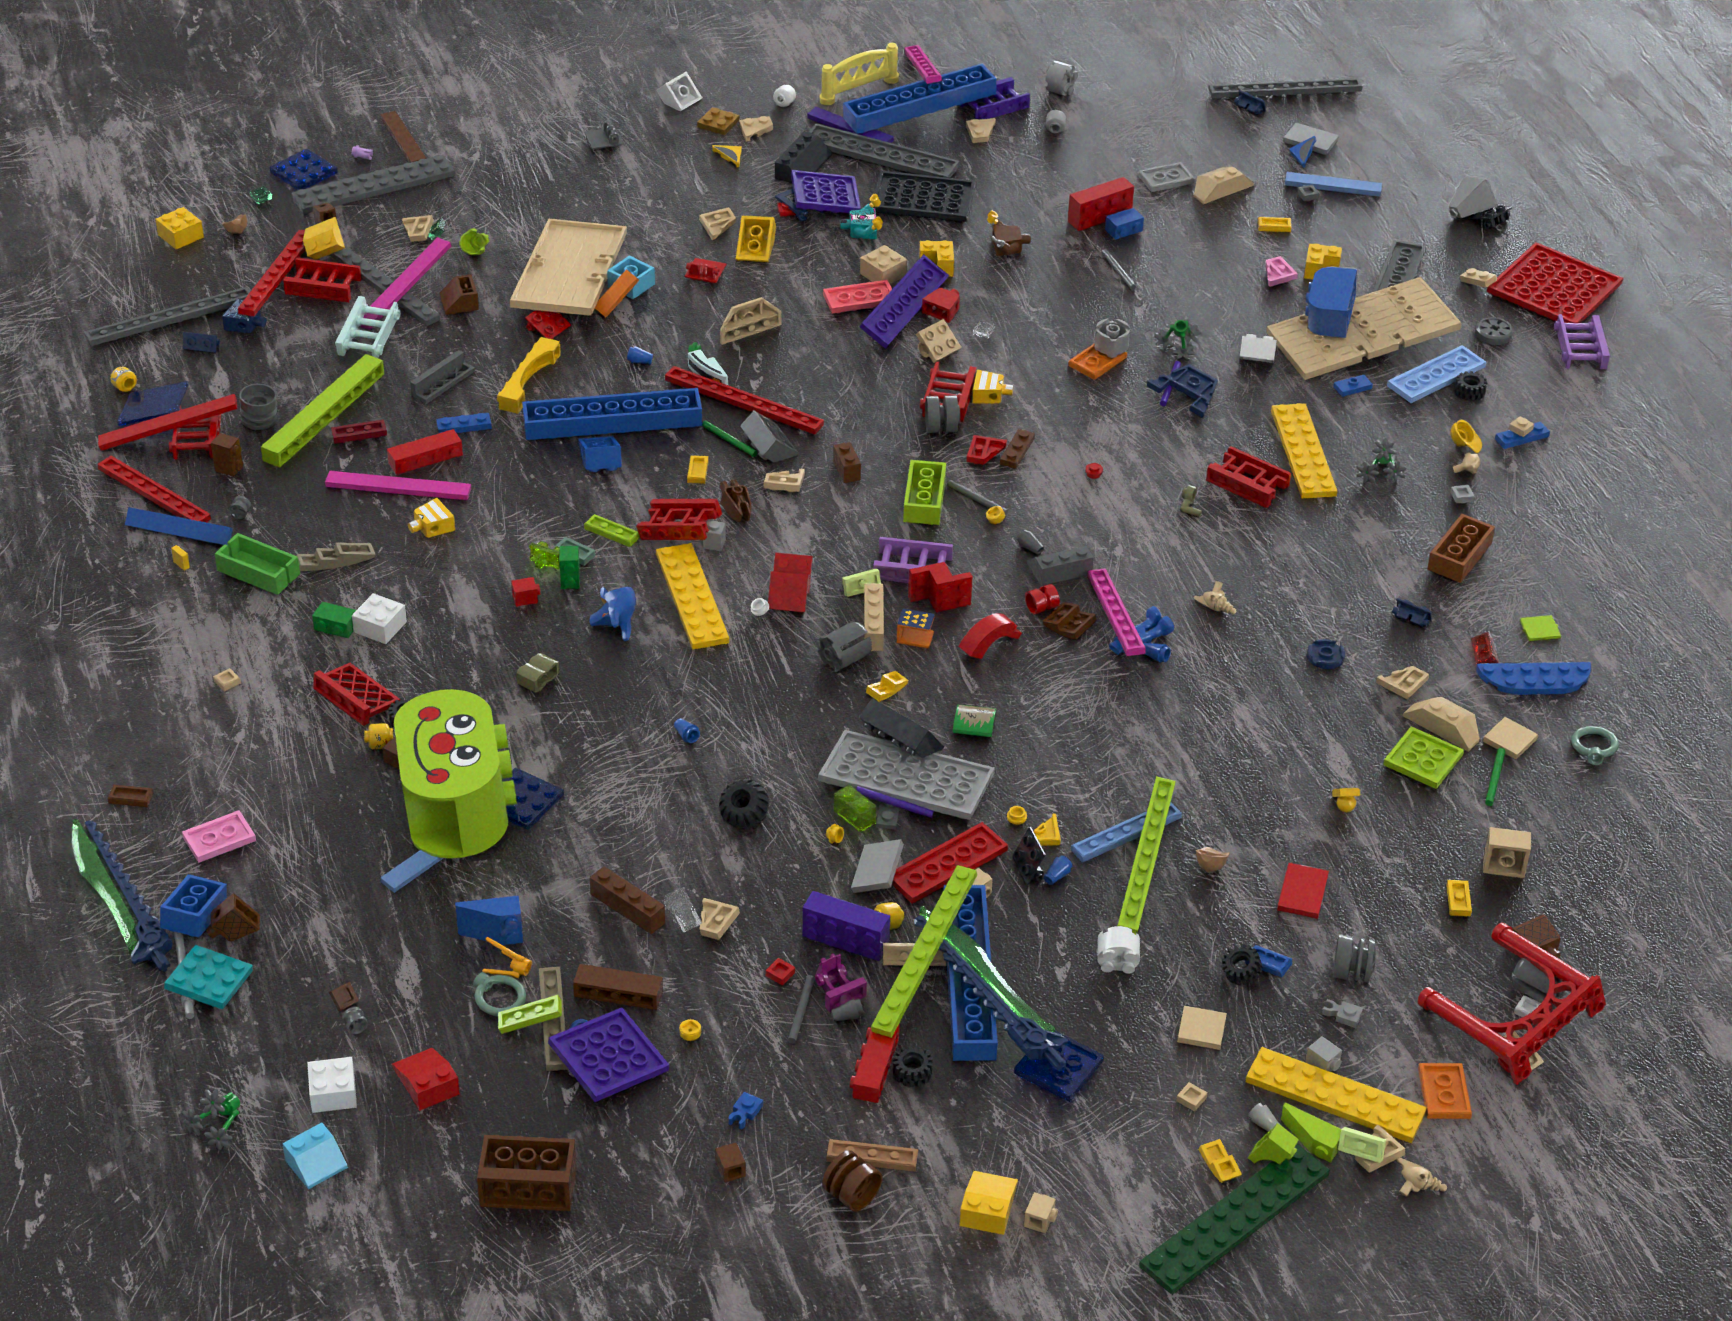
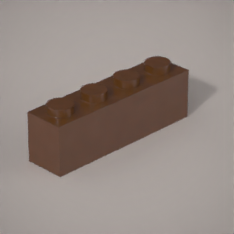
[590,866,665,934]
[573,964,663,1010]

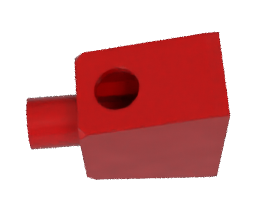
[922,288,960,323]

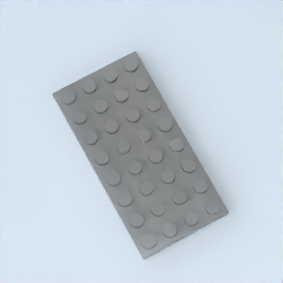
[818,730,995,820]

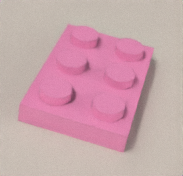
[182,810,256,863]

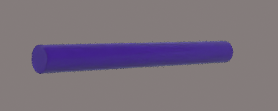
[1160,361,1181,406]
[855,786,934,818]

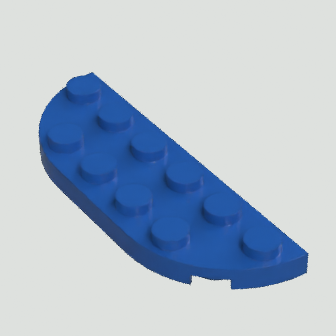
[1476,662,1591,695]

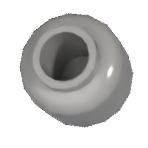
[1045,110,1066,133]

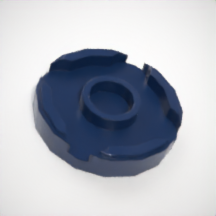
[1307,639,1345,669]

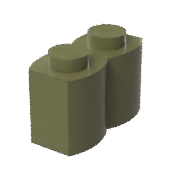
[516,653,559,692]

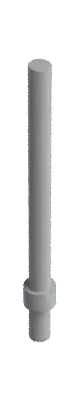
[174,932,195,1019]

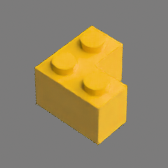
[919,240,954,277]
[1304,244,1342,279]

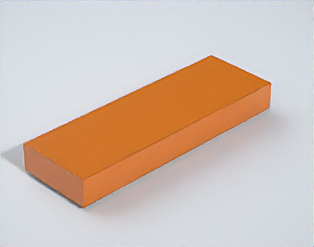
[595,269,639,318]

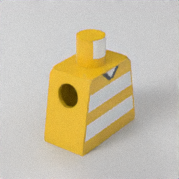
[972,370,1013,404]
[408,498,455,538]

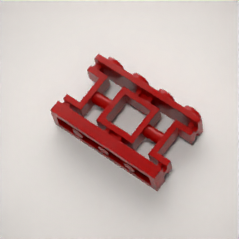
[1206,446,1291,508]
[636,499,722,540]

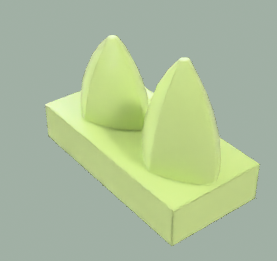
[842,569,881,597]
[1338,1127,1386,1163]

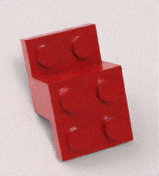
[768,552,813,612]
[908,562,973,612]

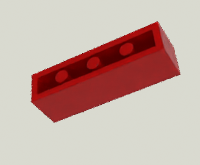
[387,429,463,475]
[850,1019,900,1103]

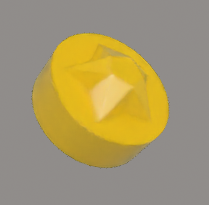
[986,506,1005,524]
[679,1019,701,1041]

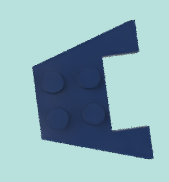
[1147,364,1218,418]

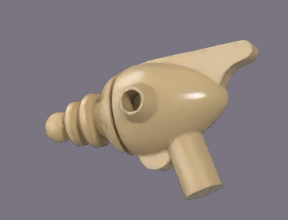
[1453,452,1480,474]
[1194,581,1236,614]
[1397,1158,1447,1197]

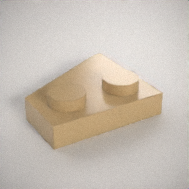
[739,116,773,141]
[1376,666,1429,699]

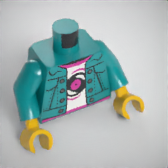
[840,194,883,239]

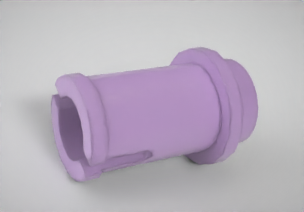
[351,145,373,160]

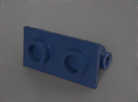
[1234,90,1266,115]
[183,332,220,353]
[1392,598,1432,627]

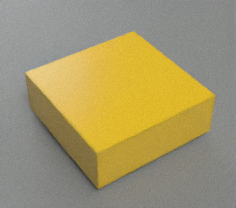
[171,545,190,571]

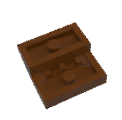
[1042,602,1097,640]

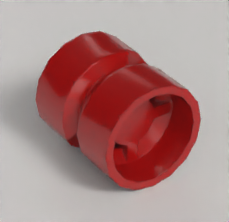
[1025,584,1060,615]

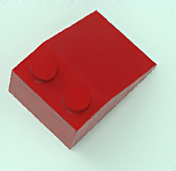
[392,1048,460,1111]

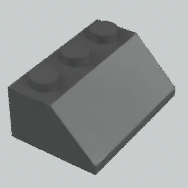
[740,410,799,462]
[1027,546,1094,586]

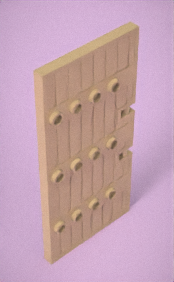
[510,219,627,316]
[1267,277,1461,380]

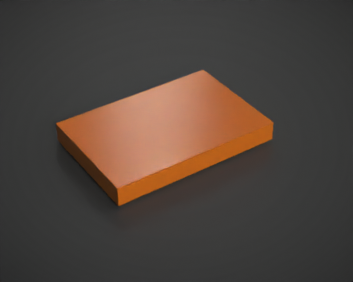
[1068,343,1127,380]
[1418,1063,1472,1119]

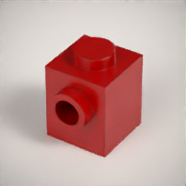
[511,577,541,607]

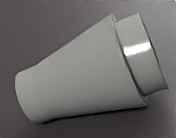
[1249,1103,1282,1131]

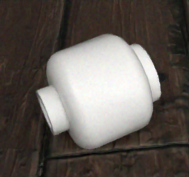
[773,85,796,107]

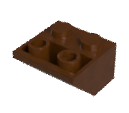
[439,274,479,315]

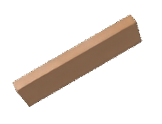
[826,1139,918,1172]

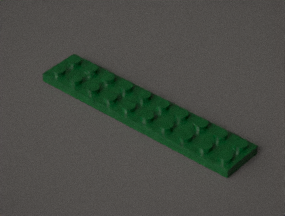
[1139,1144,1330,1295]

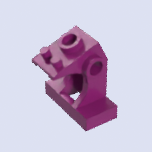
[815,954,867,1013]

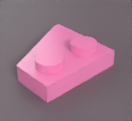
[1266,256,1298,287]

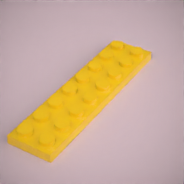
[1271,403,1337,499]
[656,543,729,650]
[1245,1047,1427,1144]

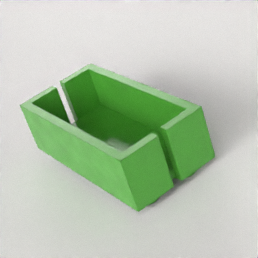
[215,533,300,595]

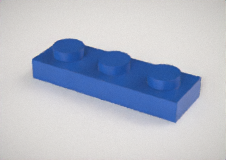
[436,413,492,433]
[1495,421,1550,449]

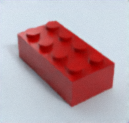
[1068,177,1134,231]

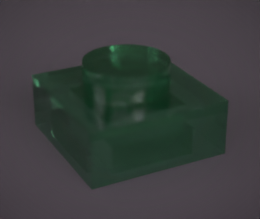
[249,186,272,204]
[428,218,446,239]

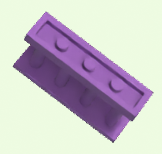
[1554,314,1610,369]
[873,537,953,583]

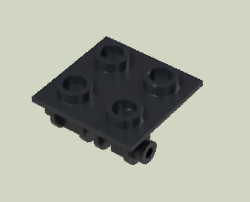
[1467,205,1512,229]
[1012,827,1046,885]

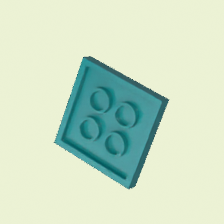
[164,945,253,1010]

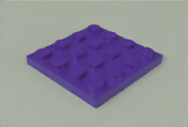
[791,170,861,214]
[548,1008,669,1102]

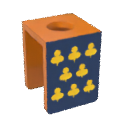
[897,609,935,648]

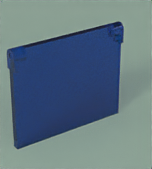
[117,381,189,426]

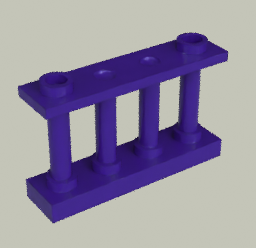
[959,77,1030,120]

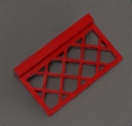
[313,663,400,726]

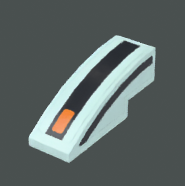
[688,350,728,385]

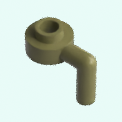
[1180,485,1202,517]

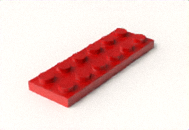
[892,822,1008,904]

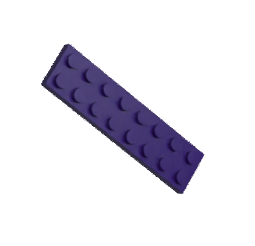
[859,254,949,349]

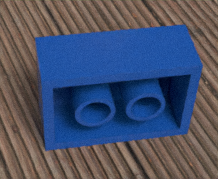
[160,874,227,937]

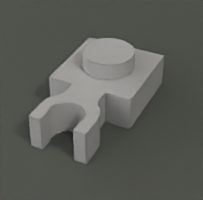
[1322,999,1363,1028]

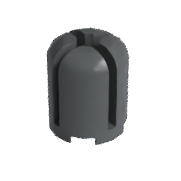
[817,622,872,672]
[1512,958,1565,1009]

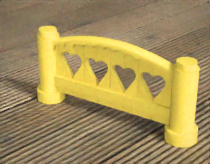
[820,43,899,105]

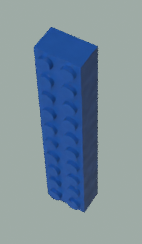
[843,63,996,134]
[522,388,702,440]
[943,885,998,1061]

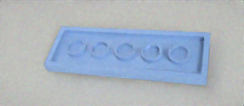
[1387,345,1486,403]

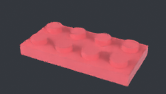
[823,280,892,314]

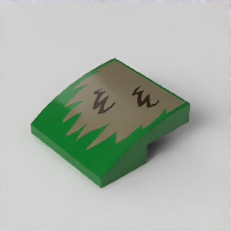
[953,704,996,737]

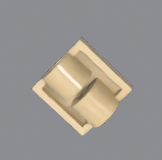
[916,319,962,363]

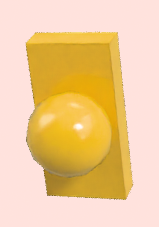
[1332,788,1360,813]

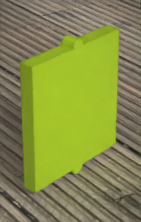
[1520,615,1561,641]

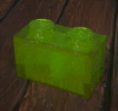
[834,784,876,832]

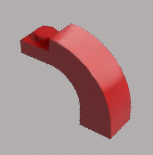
[958,613,1022,659]

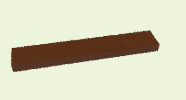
[381,111,427,163]

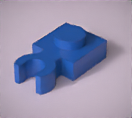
[729,1092,763,1129]

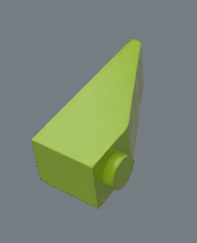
[1281,1103,1341,1163]

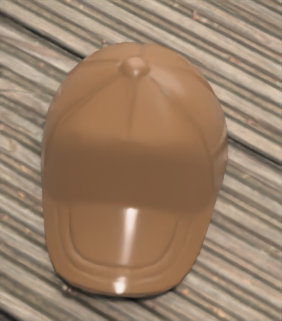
[222,214,247,234]
[1196,847,1230,872]

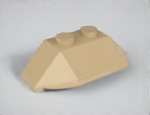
[1194,167,1254,204]
[720,297,781,345]
[1403,697,1480,752]

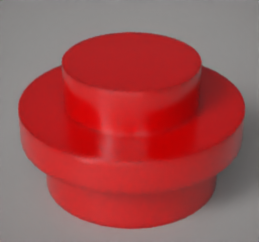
[1085,463,1103,479]

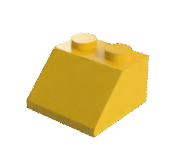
[303,217,345,260]

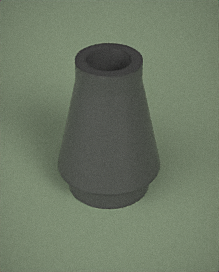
[1017,530,1044,555]
[831,998,864,1022]

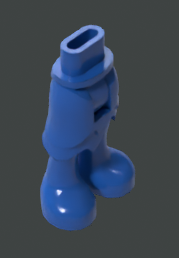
[1109,606,1174,655]

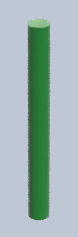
[702,420,757,457]
[1485,748,1505,806]

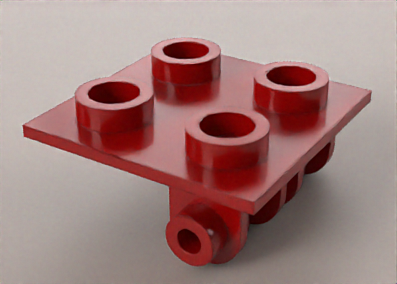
[685,258,727,283]
[525,310,571,339]

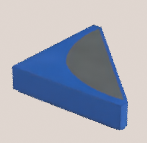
[1289,136,1316,168]

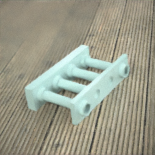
[335,296,400,358]

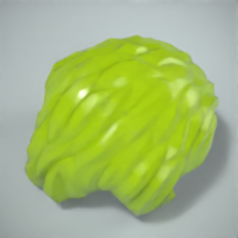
[459,228,490,255]

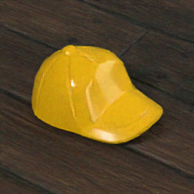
[1450,420,1482,453]

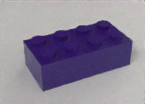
[802,891,890,961]

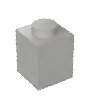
[703,520,726,551]
[1306,1036,1342,1072]

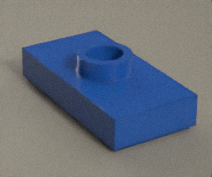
[1333,375,1373,397]
[1245,945,1292,978]

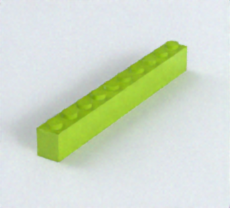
[261,354,384,467]

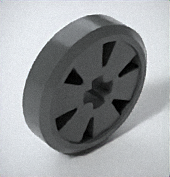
[1475,317,1513,345]

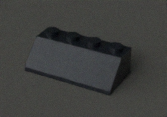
[775,131,832,183]
[859,698,944,758]

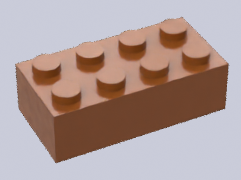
[1427,514,1495,583]

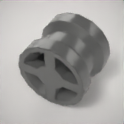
[229,496,251,519]
[342,1007,368,1034]

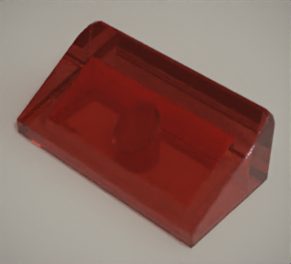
[1471,632,1499,664]

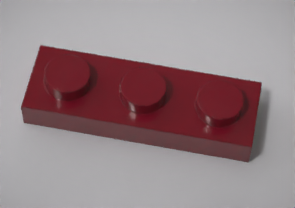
[331,419,387,444]

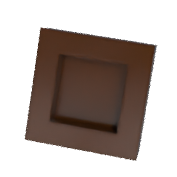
[329,981,359,1011]

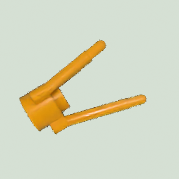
[482,937,532,978]

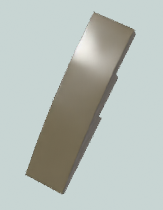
[296,543,376,571]

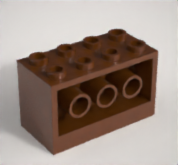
[477,1135,577,1211]

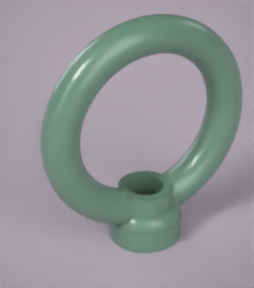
[1571,726,1619,765]
[473,972,526,1016]

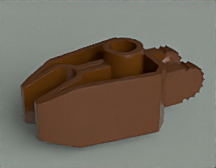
[720,479,752,522]

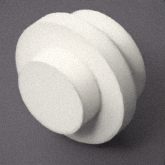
[751,598,769,616]

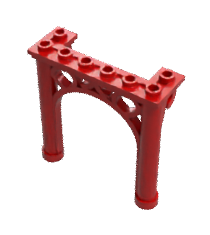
[1418,923,1606,1085]

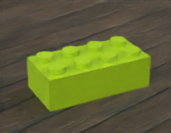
[903,460,946,525]

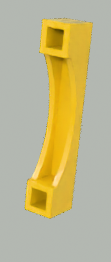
[497,337,560,414]

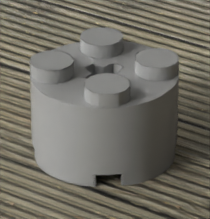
[1045,61,1079,96]
[1094,319,1130,358]

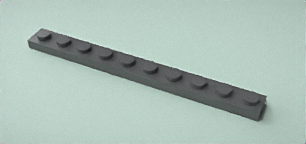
[1209,78,1362,99]
[329,245,440,326]
[84,287,250,346]

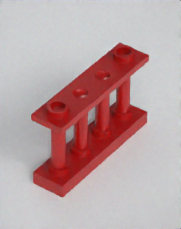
[283,258,362,303]
[920,362,977,422]
[169,402,222,459]

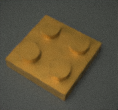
[697,107,740,136]

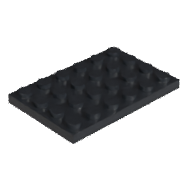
[873,171,975,222]

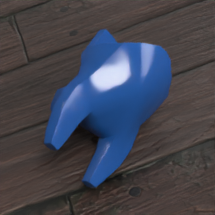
[590,587,636,641]

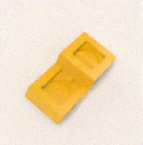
[866,671,909,702]
[1198,1139,1242,1183]

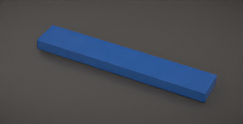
[125,507,233,545]

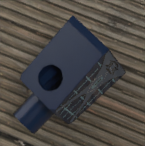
[222,299,267,333]

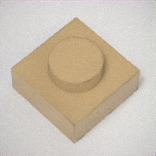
[1509,416,1534,437]

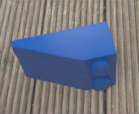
[578,436,622,472]
[455,896,523,945]

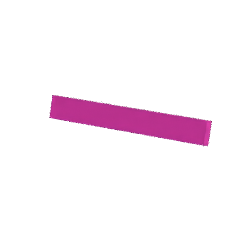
[904,45,942,84]
[360,237,452,330]
[325,471,471,500]
[1088,568,1146,656]

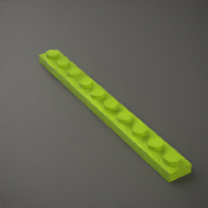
[1118,776,1176,935]
[871,865,977,1038]

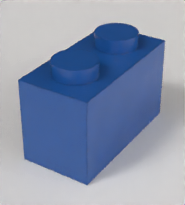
[1105,208,1144,240]

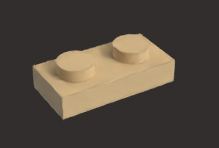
[1460,268,1497,287]

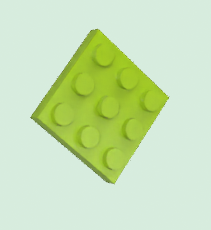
[1383,726,1464,789]

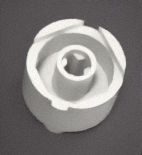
[1097,926,1140,973]

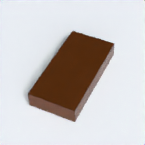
[108,784,153,807]

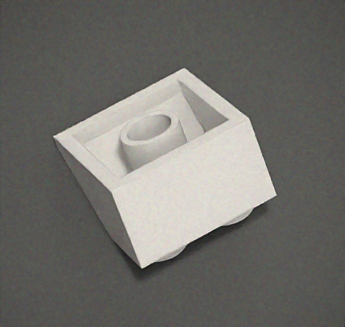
[656,72,702,111]

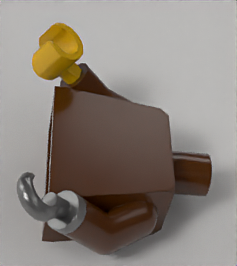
[987,210,1031,256]

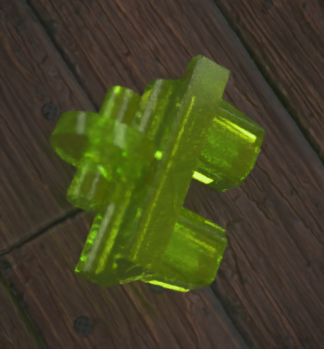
[529,541,560,570]

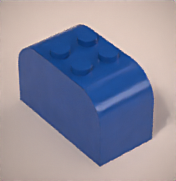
[1305,267,1357,338]

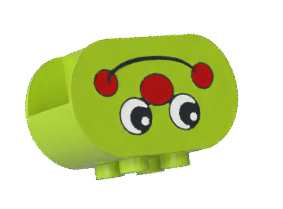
[394,689,517,858]

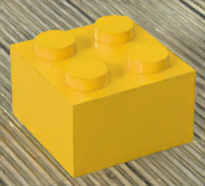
[155,207,204,249]

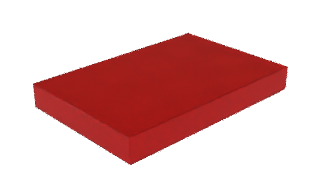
[1277,863,1329,919]

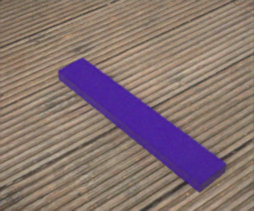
[807,107,894,143]

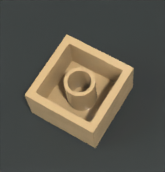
[860,245,907,284]
[1483,827,1531,878]

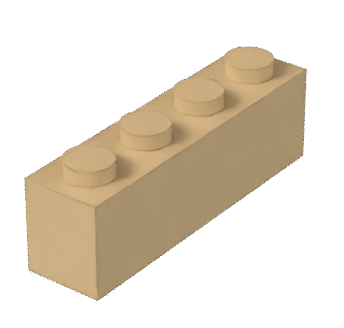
[864,583,884,651]

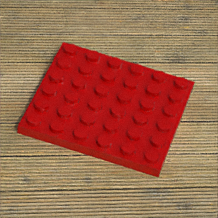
[1486,242,1623,323]

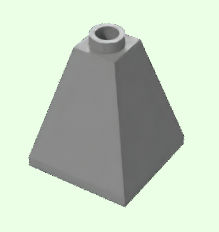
[1449,175,1499,218]

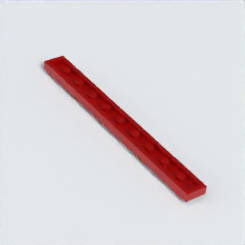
[238,230,306,317]
[665,366,824,434]

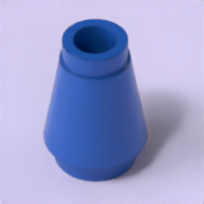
[627,346,653,364]
[1143,642,1171,663]
[674,718,700,743]
[1043,856,1073,885]

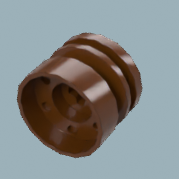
[822,1150,883,1212]

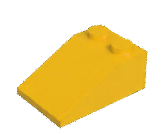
[736,216,776,262]
[959,1171,1018,1235]

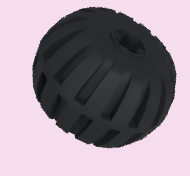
[719,779,769,828]

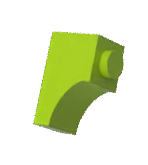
[1248,1123,1299,1164]

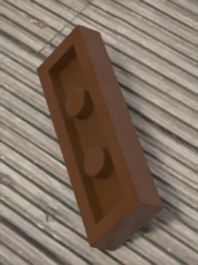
[1000,429,1035,469]

